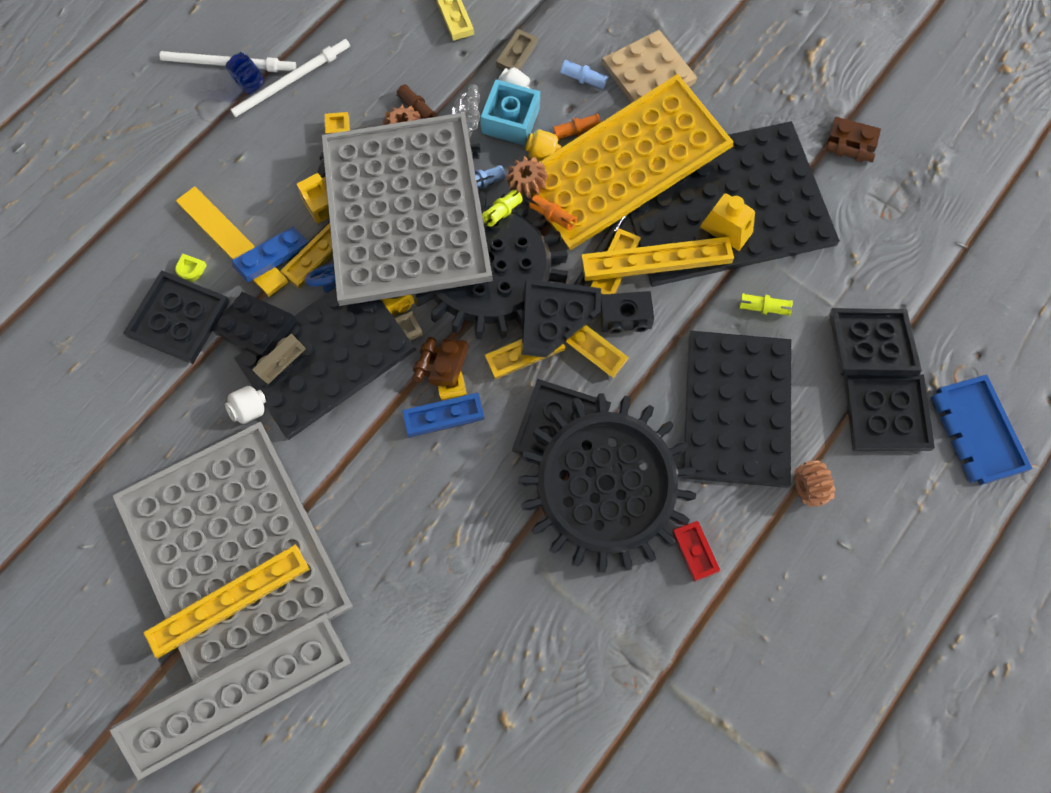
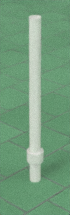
[230,39,350,118]
[160,51,296,73]

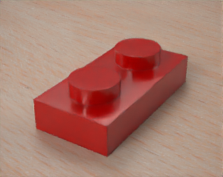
[672,521,721,582]

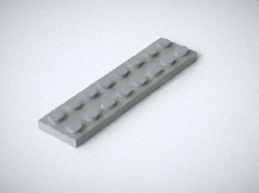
[110,611,351,780]

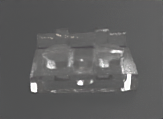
[453,84,480,138]

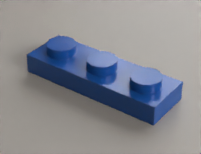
[232,227,308,283]
[402,393,485,438]

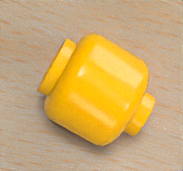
[525,129,561,162]

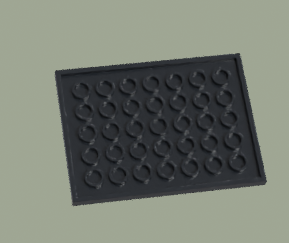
[628,121,840,287]

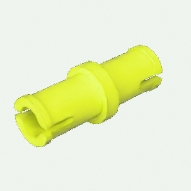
[482,190,522,226]
[739,293,793,316]

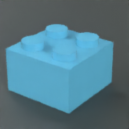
[481,79,540,146]

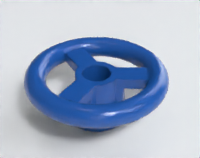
[304,263,336,293]

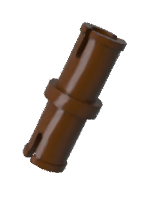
[396,84,436,119]

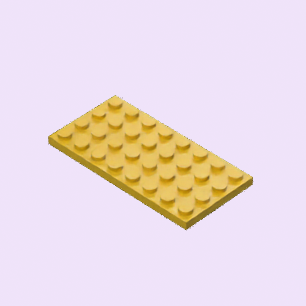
[531,74,733,251]

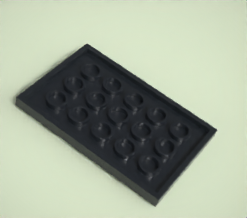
[234,287,417,440]
[683,331,791,488]

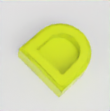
[175,254,207,282]

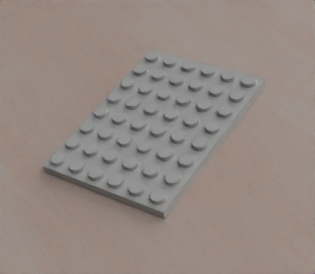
[322,112,493,306]
[112,421,354,682]

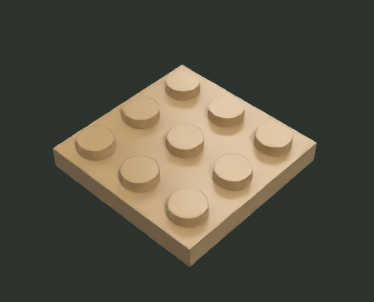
[602,30,697,103]

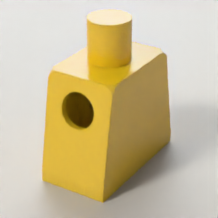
[700,194,755,251]

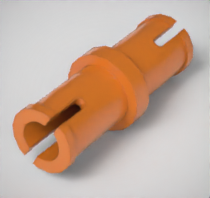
[553,113,601,141]
[529,194,577,231]

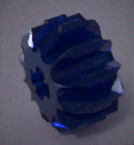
[226,52,264,94]

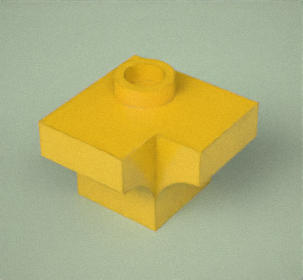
[296,173,330,224]

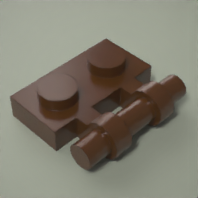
[826,116,881,163]
[412,337,469,387]

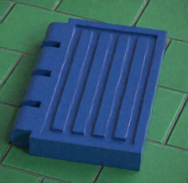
[931,374,1033,486]

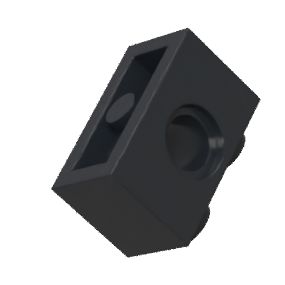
[600,291,655,334]

